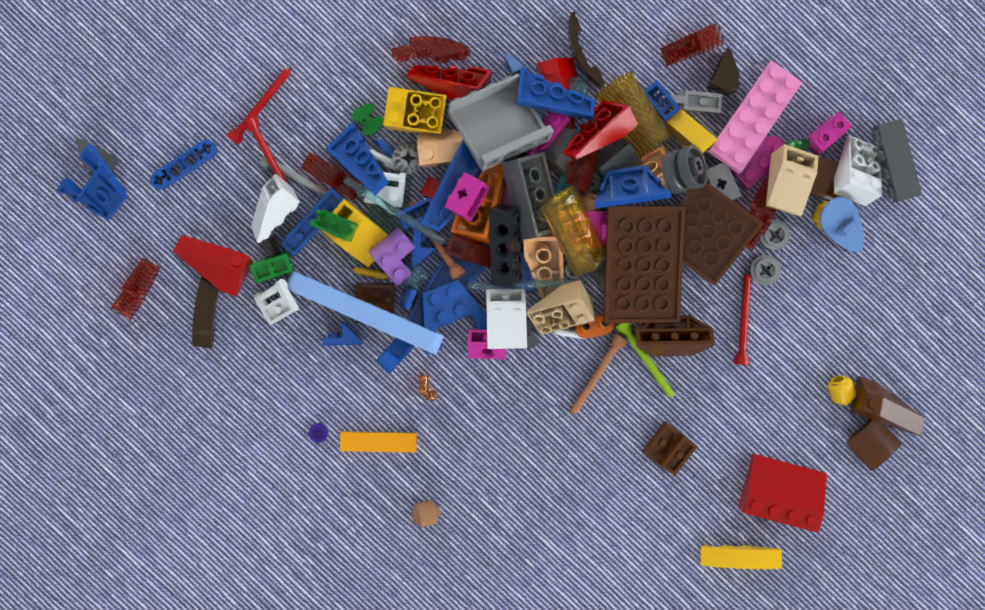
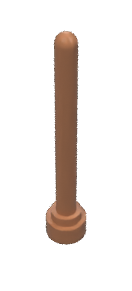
[408,201,466,281]
[570,333,628,415]

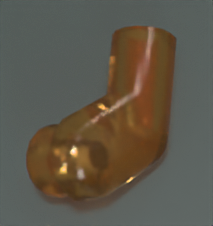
[419,375,438,401]

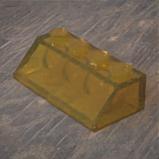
[595,70,672,158]
[541,185,605,276]

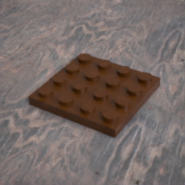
[678,182,764,286]

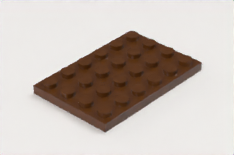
[603,206,685,323]

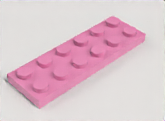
[707,60,802,174]

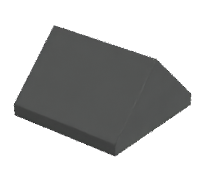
[539,127,580,177]
[588,138,642,178]

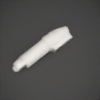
[370,149,397,171]
[554,329,588,339]

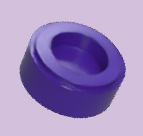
[308,423,329,443]

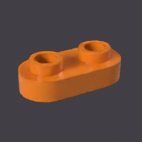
[575,315,614,339]

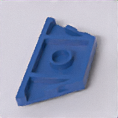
[595,165,672,208]

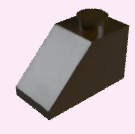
[707,48,740,97]

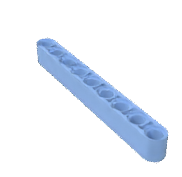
[287,271,444,354]

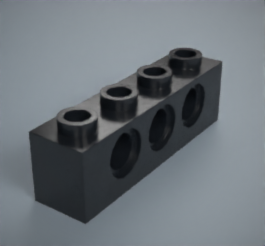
[488,205,523,288]

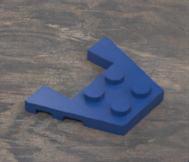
[57,143,129,220]
[421,280,487,355]

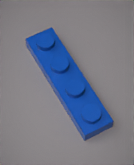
[280,187,346,257]

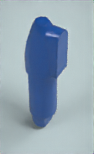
[375,138,403,159]

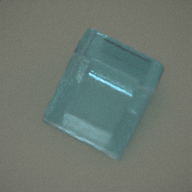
[405,267,428,290]

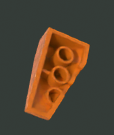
[451,163,505,244]

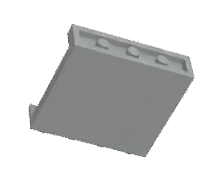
[448,74,554,171]

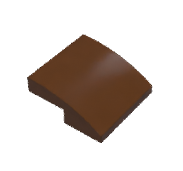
[809,156,839,201]
[356,282,395,323]
[846,419,901,471]
[642,421,698,476]

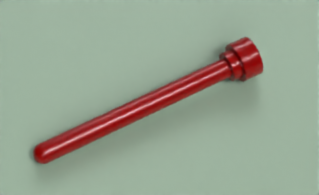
[226,68,291,145]
[242,115,288,184]
[734,273,751,365]

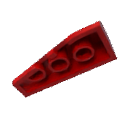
[536,58,578,130]
[407,65,492,101]
[563,100,638,159]
[173,235,252,297]

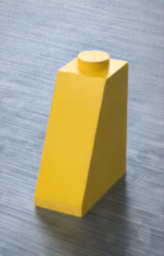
[664,109,718,153]

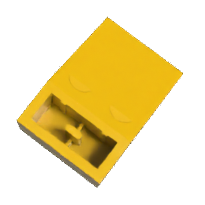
[383,87,447,134]
[321,199,389,268]

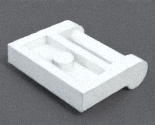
[364,172,407,208]
[254,279,300,325]

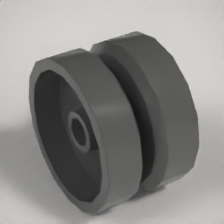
[662,145,708,194]

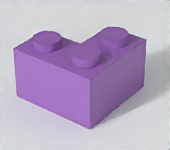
[369,227,415,286]

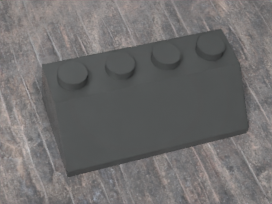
[872,119,922,202]
[501,152,563,240]

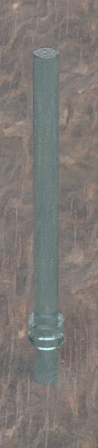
[344,177,446,246]
[468,277,584,290]

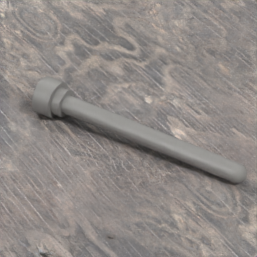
[260,155,328,196]

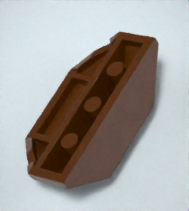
[635,315,715,356]

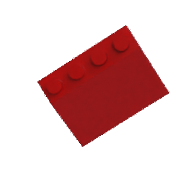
[738,453,827,533]

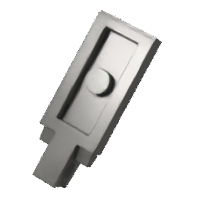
[667,90,723,114]

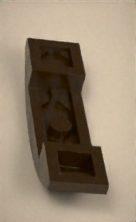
[568,12,605,88]
[192,276,221,348]

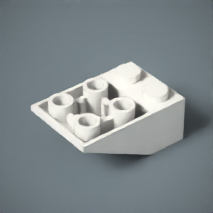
[834,135,882,206]
[251,173,300,243]
[486,289,527,349]

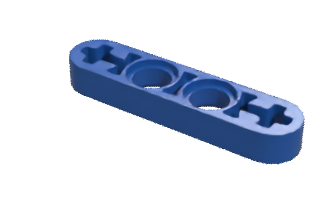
[150,140,217,190]

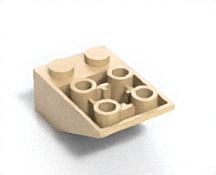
[766,144,819,217]
[526,280,595,335]

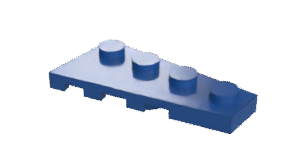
[515,67,595,120]
[325,122,389,196]

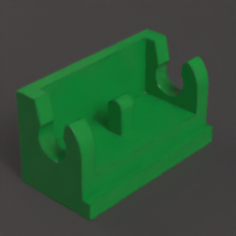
[310,209,359,242]
[249,251,294,283]

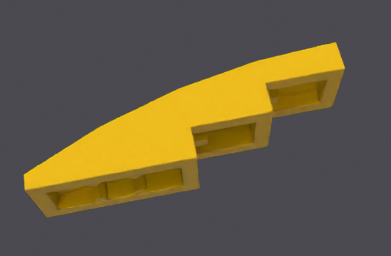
[701,545,782,569]

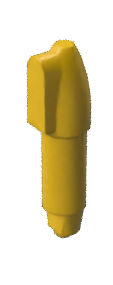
[353,267,389,279]

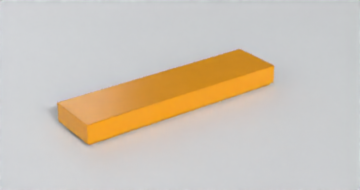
[340,431,417,453]

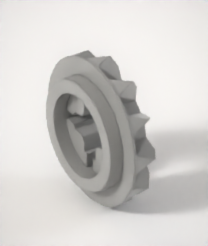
[392,143,421,174]
[759,220,790,250]
[750,255,781,286]

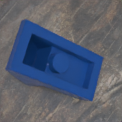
[411,227,437,267]
[322,322,364,346]

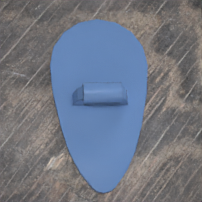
[820,197,864,252]

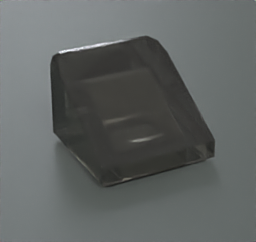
[255,235,280,256]

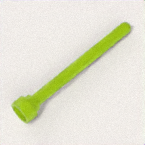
[614,323,674,398]

